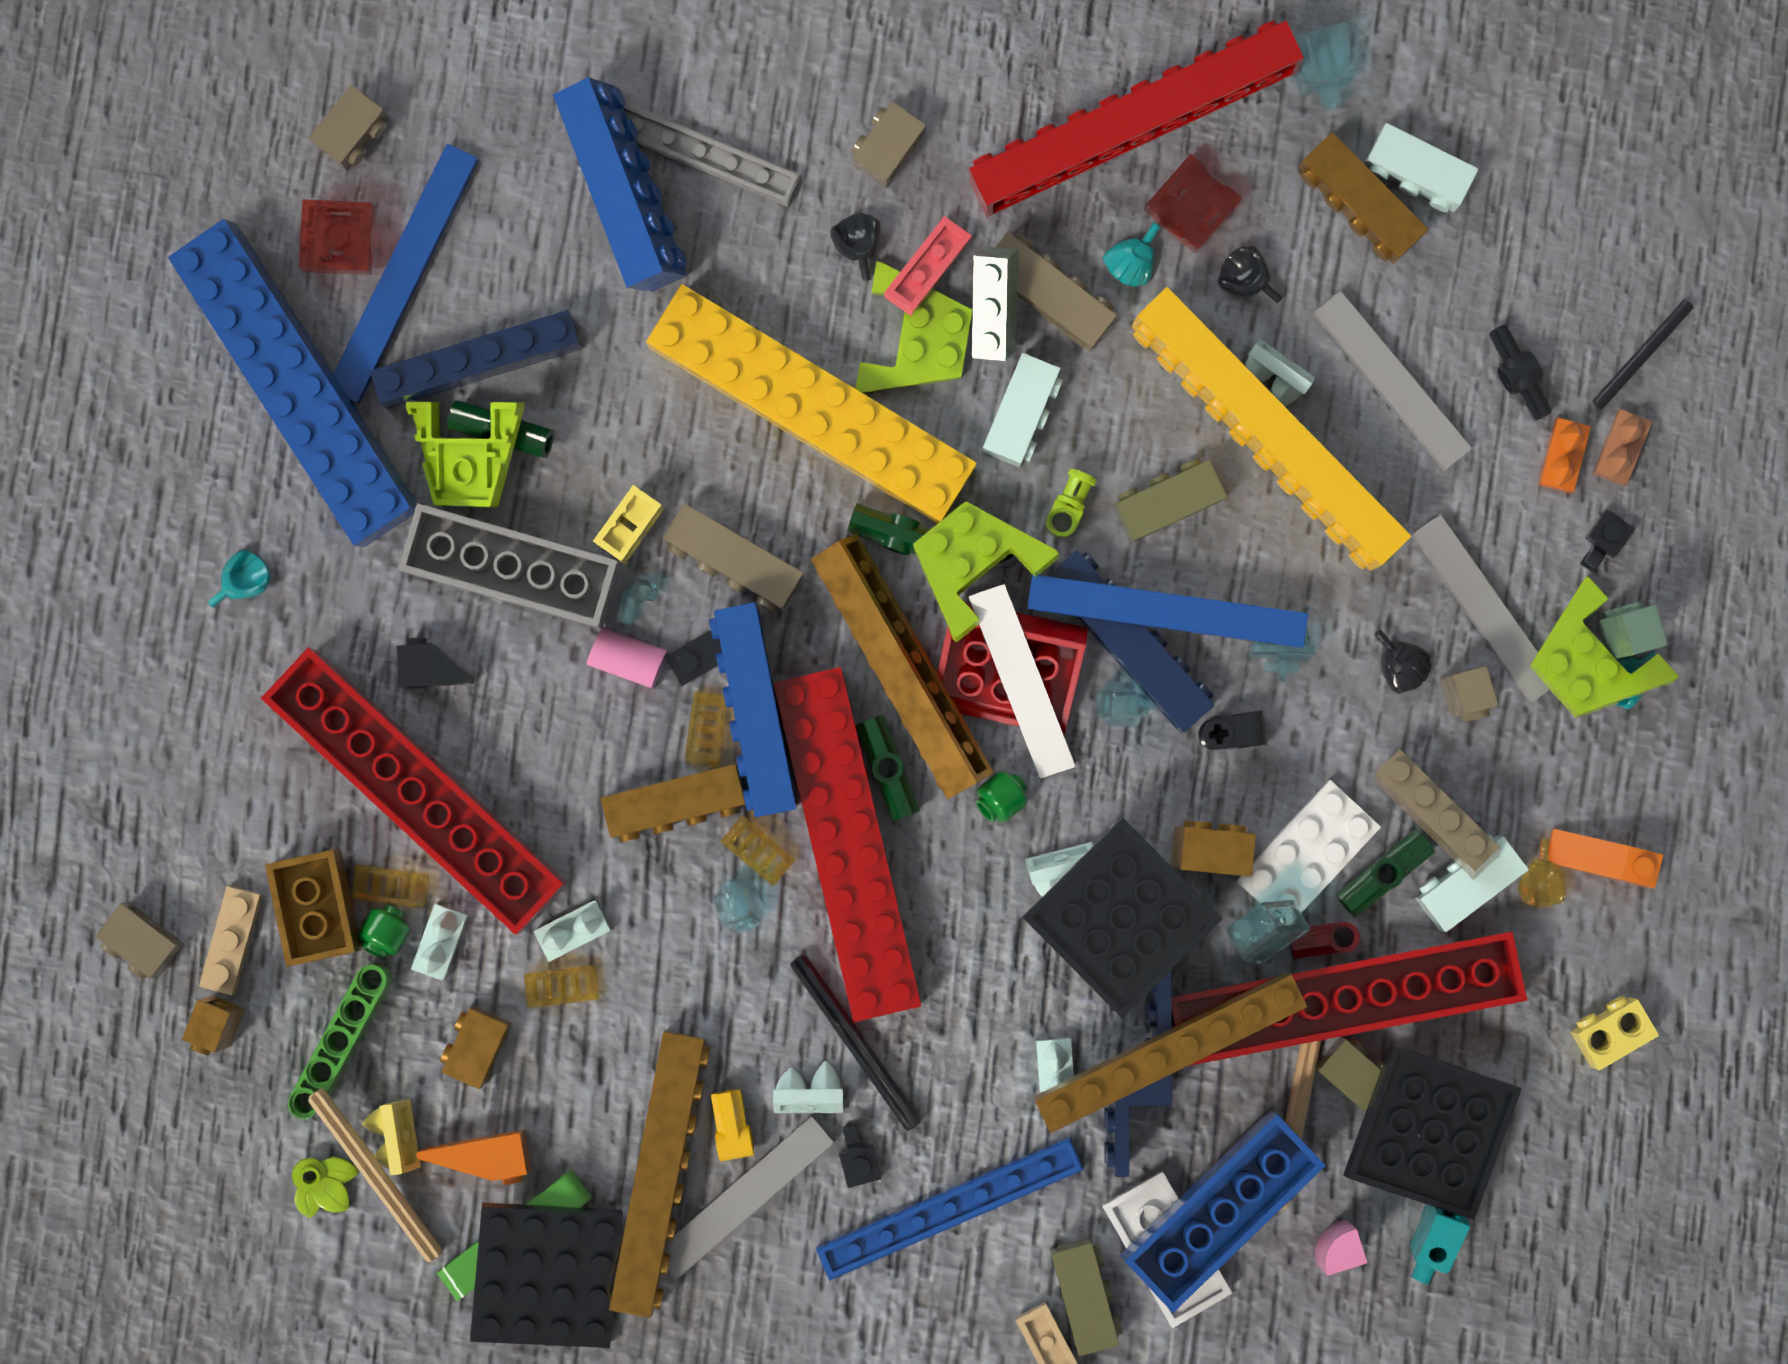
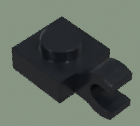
[1580,509,1635,572]
[839,1123,881,1188]

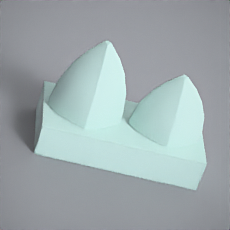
[1245,338,1315,406]
[1025,842,1093,896]
[533,900,611,962]
[411,904,469,981]
[1036,1038,1074,1093]
[773,1061,843,1113]

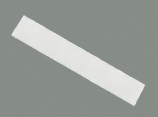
[968,584,1076,779]

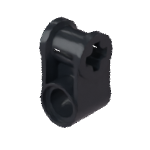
[1198,710,1267,750]

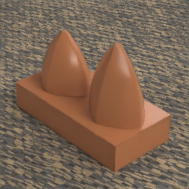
[1592,409,1652,486]

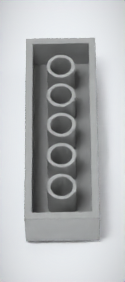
[397,503,621,629]

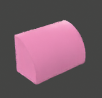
[586,627,668,689]
[1315,1219,1367,1276]

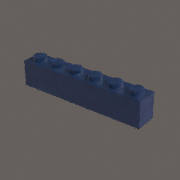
[370,310,583,409]
[1048,550,1215,734]

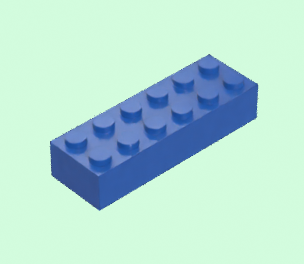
[553,77,688,292]
[709,602,798,817]
[1120,1110,1326,1313]

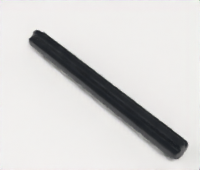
[790,954,921,1131]

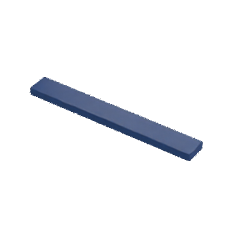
[333,144,479,404]
[1027,574,1308,648]
[816,1136,1084,1281]

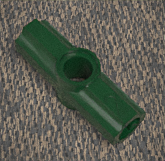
[447,400,555,458]
[847,503,931,556]
[855,714,921,821]
[1335,829,1435,918]

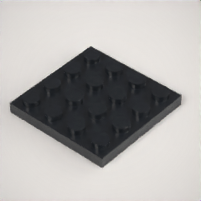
[1022,818,1223,1019]
[1343,1043,1522,1220]
[470,1202,623,1348]

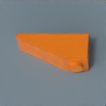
[1544,829,1663,888]
[416,1129,531,1185]

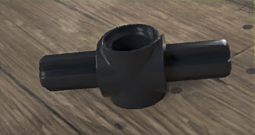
[1489,325,1552,421]

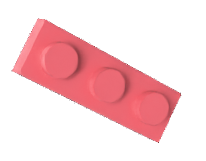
[883,216,972,316]

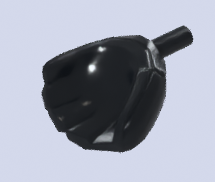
[830,213,881,281]
[1217,246,1283,303]
[1374,630,1431,694]

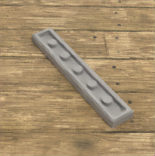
[623,102,801,207]
[1313,291,1472,471]
[1411,514,1550,703]
[665,1116,835,1280]

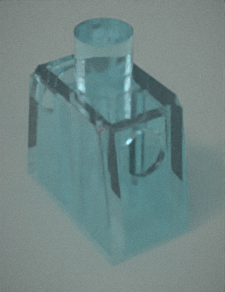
[1292,22,1353,110]
[1226,900,1310,965]

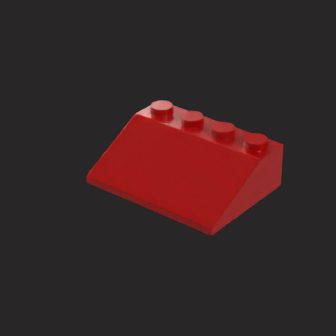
[937,601,1088,735]

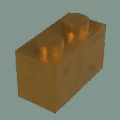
[182,996,246,1055]
[440,1006,512,1089]

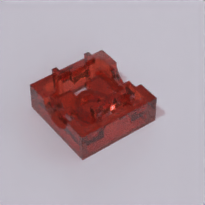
[1144,154,1242,254]
[299,199,375,275]

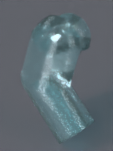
[617,580,658,625]

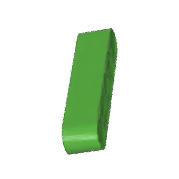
[288,963,392,1119]
[436,1169,593,1301]

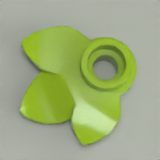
[292,1156,358,1218]

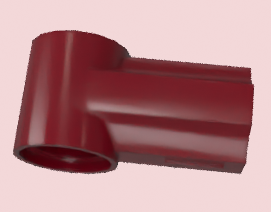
[1289,920,1360,959]

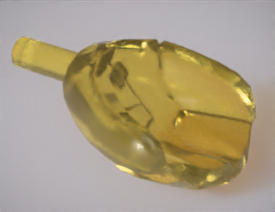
[1518,839,1567,908]

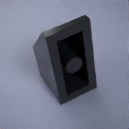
[397,638,473,689]

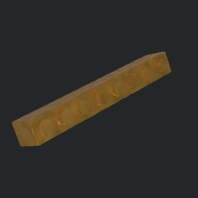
[811,533,994,800]
[1033,972,1307,1133]
[609,1031,711,1318]

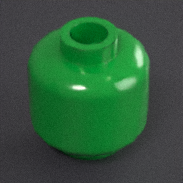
[975,772,1027,823]
[358,905,410,959]

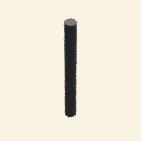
[1592,299,1694,409]

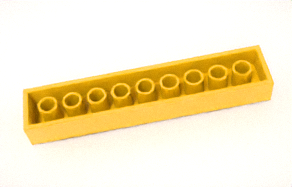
[646,284,977,524]
[1131,287,1412,571]

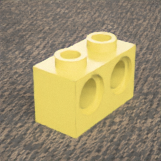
[593,485,664,565]
[1570,996,1659,1071]

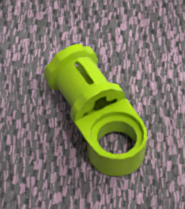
[1046,468,1097,539]

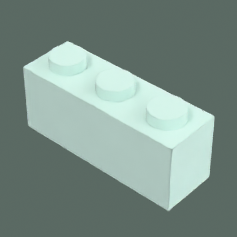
[1364,123,1478,212]
[982,353,1063,468]
[1415,835,1529,932]

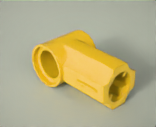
[711,1089,755,1162]

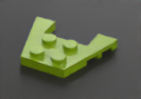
[855,261,972,394]
[406,402,524,507]
[913,501,1059,643]
[1529,576,1679,718]

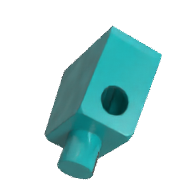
[1410,1204,1470,1285]

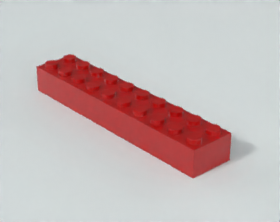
[969,20,1304,218]
[260,647,568,935]
[773,667,921,1023]
[1171,932,1528,1066]

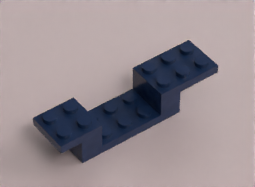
[1104,971,1172,1177]

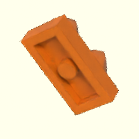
[1538,418,1591,494]

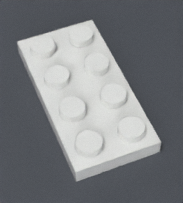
[1235,780,1381,928]
[1102,1170,1232,1328]

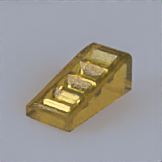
[684,691,727,768]
[720,815,795,886]
[352,864,429,908]
[524,964,599,1008]

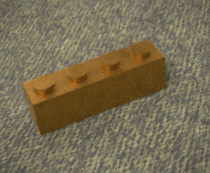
[1298,132,1429,264]
[600,764,745,843]

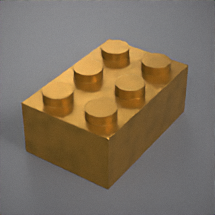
[1171,820,1256,877]
[265,849,362,967]

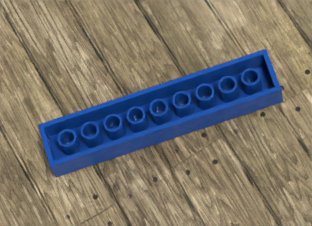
[168,219,417,547]

